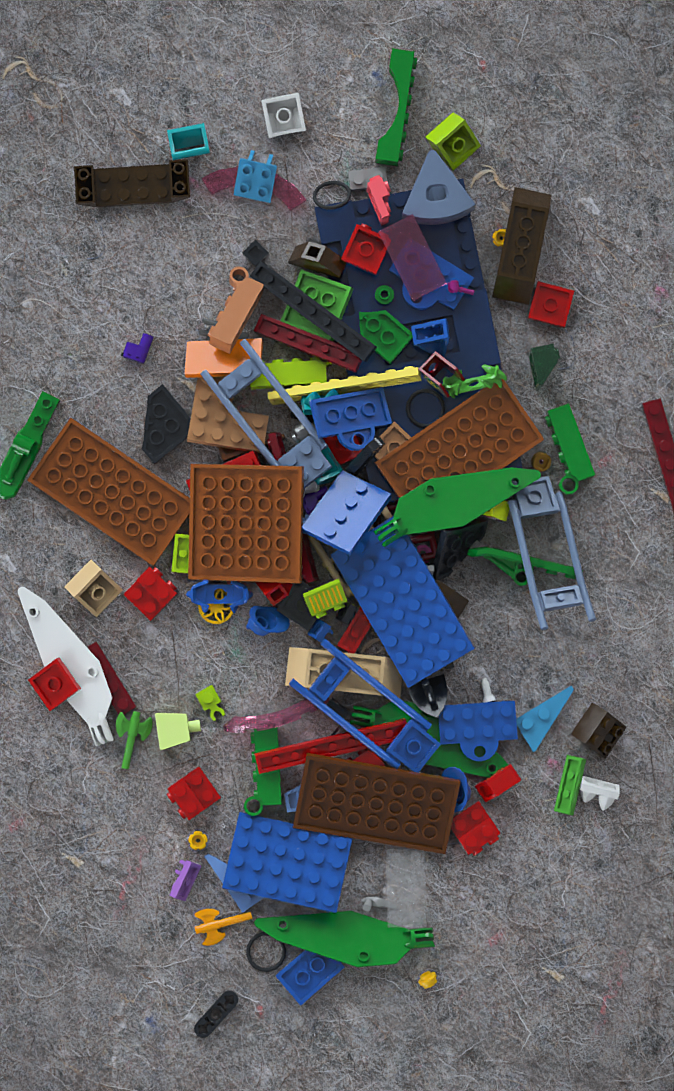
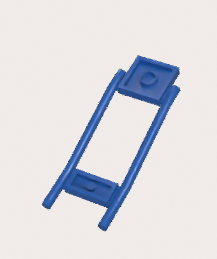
[289,639,441,772]

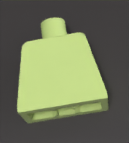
[155,713,201,750]

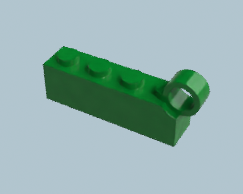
[544,403,595,495]
[244,727,282,816]

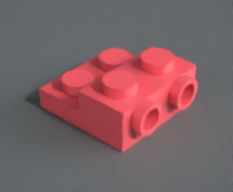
[367,175,391,226]

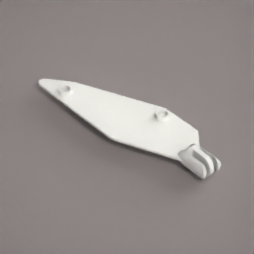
[18,587,114,747]

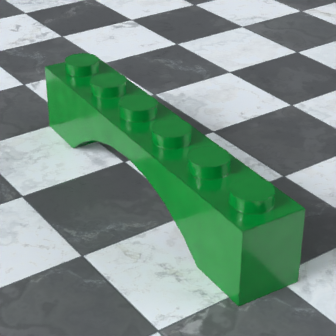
[375,48,417,167]

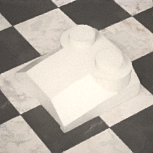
[261,93,306,138]

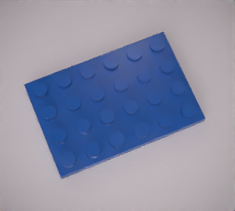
[222,812,353,913]

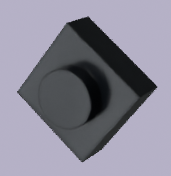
[242,240,269,267]
[335,603,357,624]

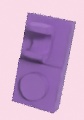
[170,860,201,901]

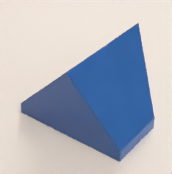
[411,318,450,358]

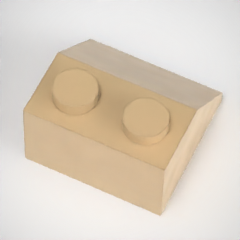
[65,560,123,617]

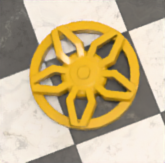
[198,588,233,624]

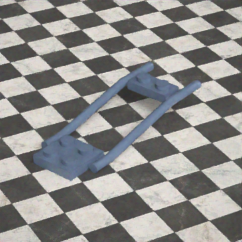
[200,339,332,489]
[508,476,596,630]

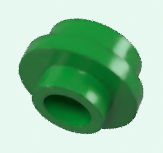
[375,285,394,305]

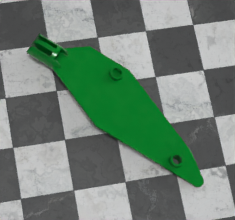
[373,467,541,547]
[350,701,508,778]
[254,911,435,967]

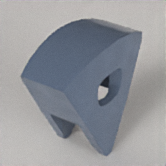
[402,150,476,225]

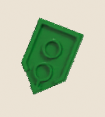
[359,310,413,364]

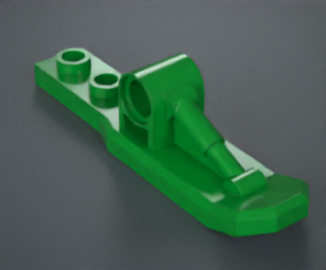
[0,391,60,500]
[467,546,583,586]

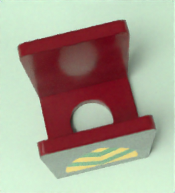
[419,351,465,398]

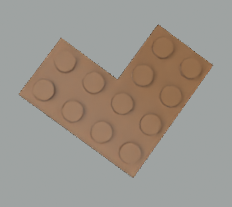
[187,376,269,454]

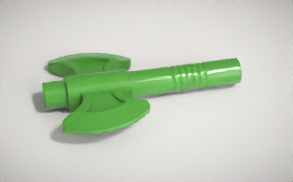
[116,711,152,769]

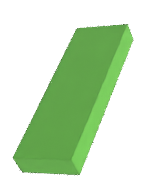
[554,755,586,816]

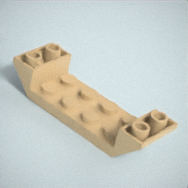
[285,647,402,698]

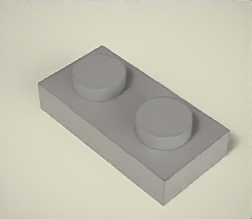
[348,167,388,191]

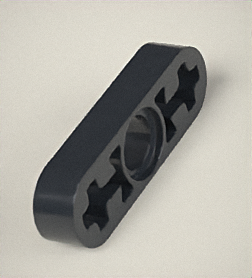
[194,990,239,1038]

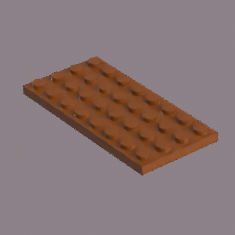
[375,379,544,498]
[27,417,190,566]

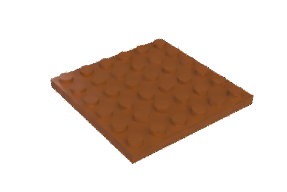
[188,464,304,583]

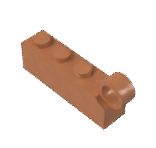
[208,267,264,354]

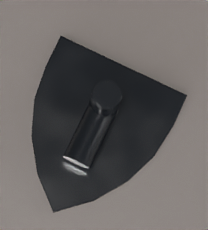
[408,674,448,718]

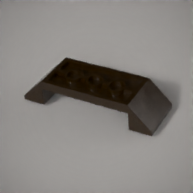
[74,159,190,208]
[492,187,551,305]

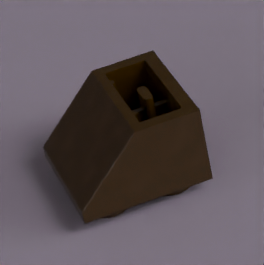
[571,703,627,759]

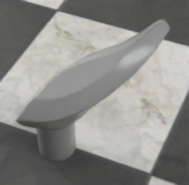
[361,897,398,911]

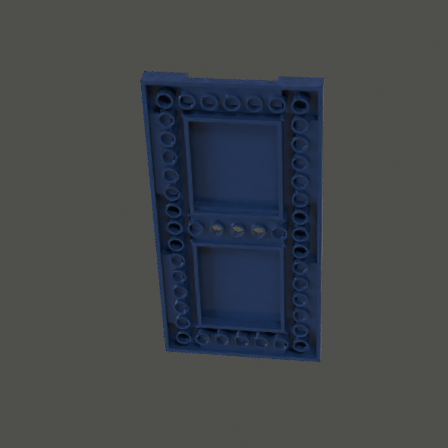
[314,178,523,503]

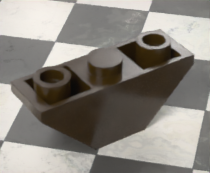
[288,241,347,279]

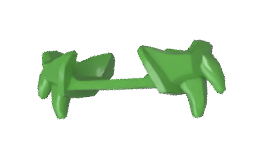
[442,364,507,398]

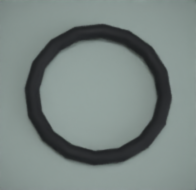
[313,181,351,210]
[406,389,445,428]
[246,932,286,972]

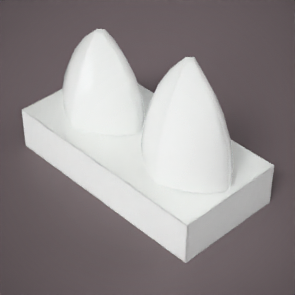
[580,776,620,811]

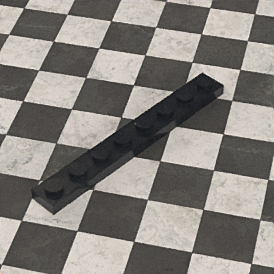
[250,261,377,362]

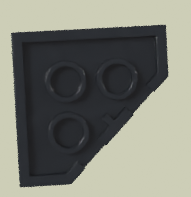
[142,384,191,465]
[433,517,489,581]

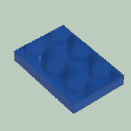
[275,950,345,1006]

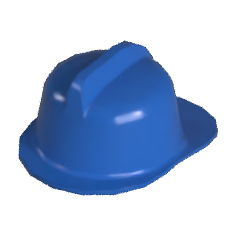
[246,606,290,636]
[442,767,471,812]

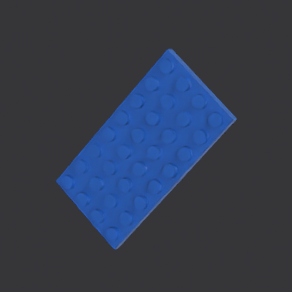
[330,516,475,688]

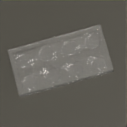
[386,849,427,927]

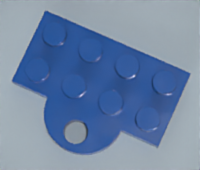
[389,237,474,311]
[309,387,392,451]
[438,701,518,761]

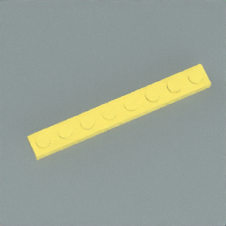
[267,366,422,405]

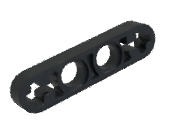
[344,436,385,476]

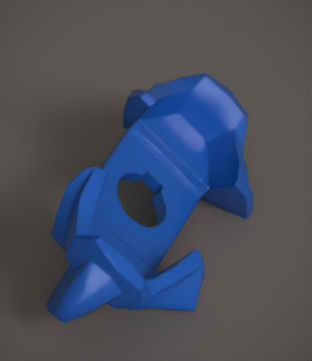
[186,580,254,613]

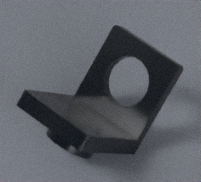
[326,697,352,735]

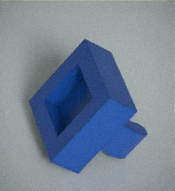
[307,619,334,643]

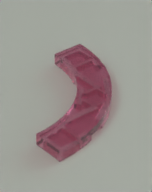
[201,166,306,211]
[223,697,329,733]

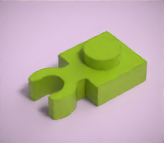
[195,685,225,721]

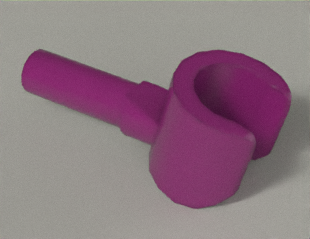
[448,280,474,295]

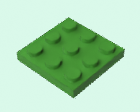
[281,269,353,342]

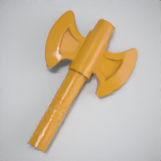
[194,908,253,946]

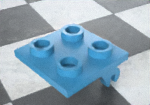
[234,150,277,203]

